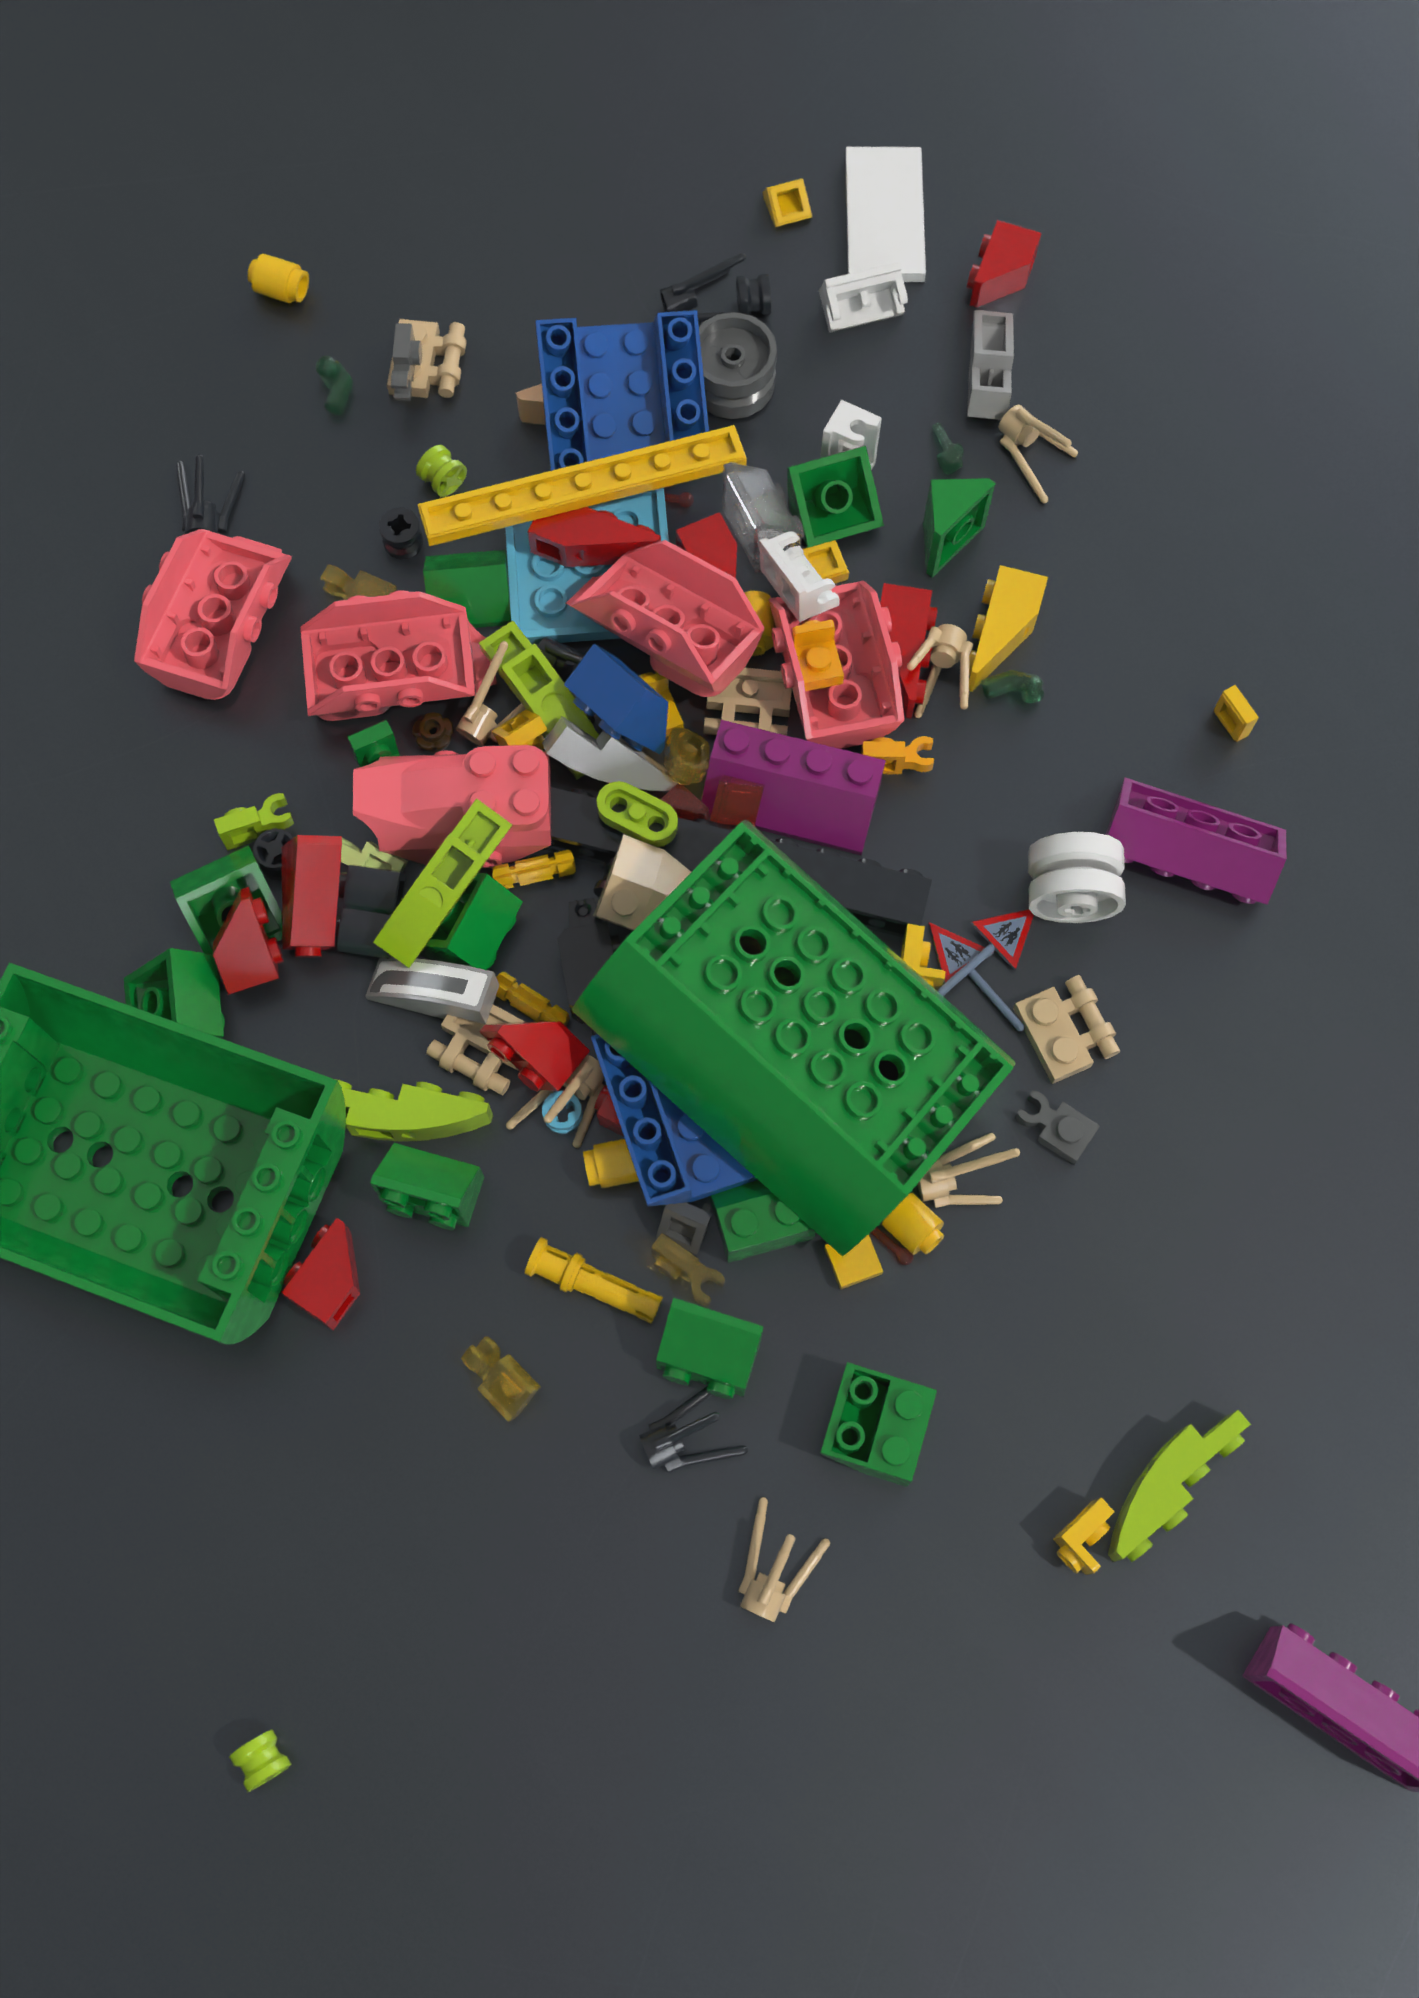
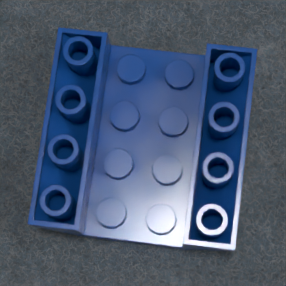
[535,310,709,471]
[590,1034,758,1206]

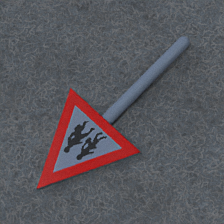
[937,909,1034,996]
[928,922,1025,1031]

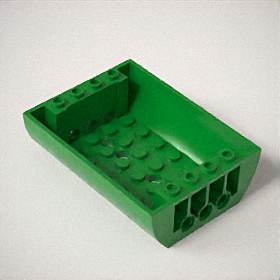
[571,820,1015,1257]
[0,962,346,1345]

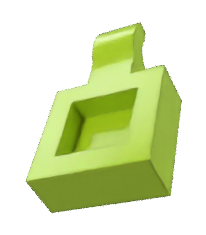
[214,793,294,851]

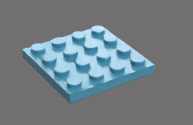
[505,487,669,645]

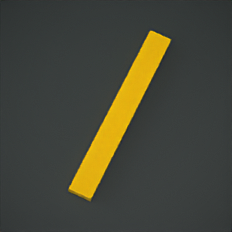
[417,425,747,546]

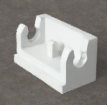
[819,262,908,333]
[821,400,882,470]
[759,532,839,622]

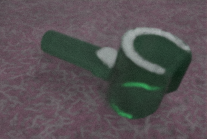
[932,422,964,475]

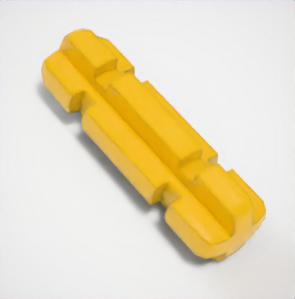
[492,850,576,889]
[496,972,570,1026]

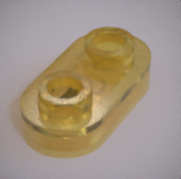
[663,727,710,785]

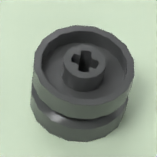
[699,312,777,419]

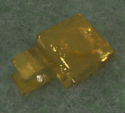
[320,564,398,600]
[651,1233,725,1306]
[461,1336,541,1422]

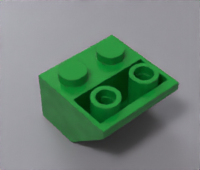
[370,1143,484,1230]
[820,1362,937,1487]

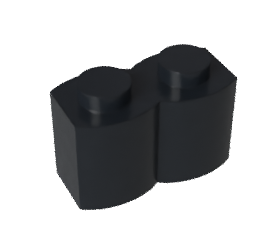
[335,865,406,959]

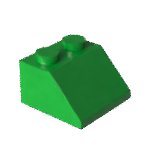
[170,845,282,969]
[419,873,523,970]
[124,948,225,1038]
[709,1180,816,1263]
[656,1298,764,1400]

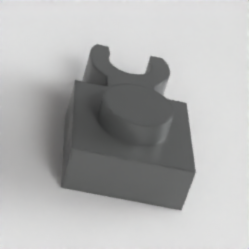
[391,323,422,401]
[1015,1091,1100,1165]

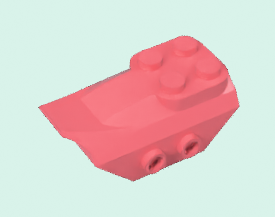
[134,529,292,700]
[566,540,765,697]
[768,581,904,749]
[300,590,497,721]
[353,745,551,868]

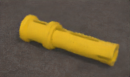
[525,1237,663,1324]

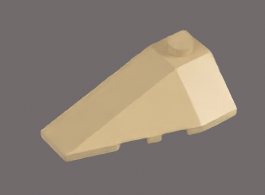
[593,835,761,955]

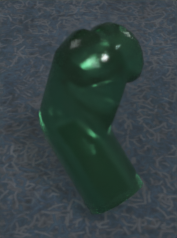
[315,356,353,415]
[981,669,1045,703]

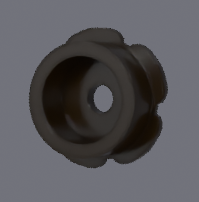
[412,712,454,753]

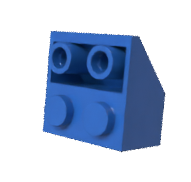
[564,644,668,754]

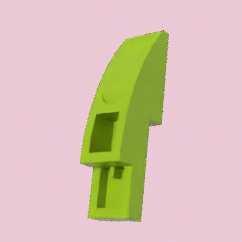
[479,621,599,780]
[373,798,512,968]
[335,1079,493,1141]
[1108,1410,1251,1562]

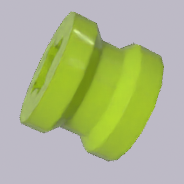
[416,445,467,497]
[229,1730,292,1792]

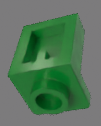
[348,720,400,767]

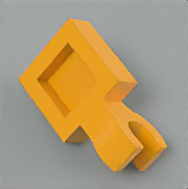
[861,736,934,774]

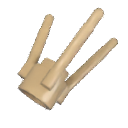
[998,404,1078,503]
[907,624,973,718]
[455,641,526,746]
[506,1054,604,1148]
[917,1133,1020,1208]
[738,1497,830,1622]

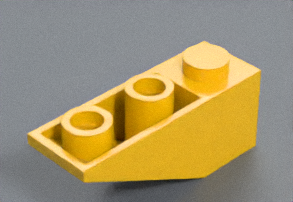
[969,565,1048,692]

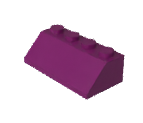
[699,720,886,856]
[1106,778,1287,905]
[1242,1623,1419,1792]

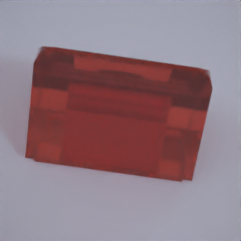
[710,775,765,827]
[660,783,709,821]

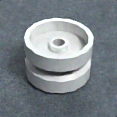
[1028,832,1126,923]

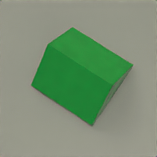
[787,446,884,548]
[923,478,995,578]
[423,550,511,628]

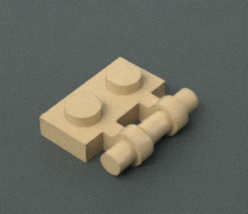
[387,319,467,398]
[704,668,792,736]
[1013,975,1120,1084]
[426,1005,525,1096]

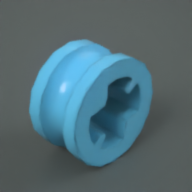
[542,1091,583,1134]

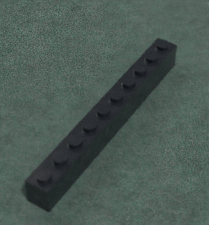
[542,784,932,938]

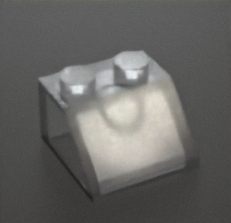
[722,462,804,573]

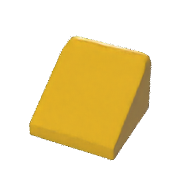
[762,178,812,227]

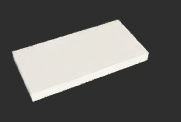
[845,147,926,282]

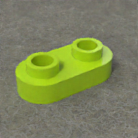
[597,781,678,847]

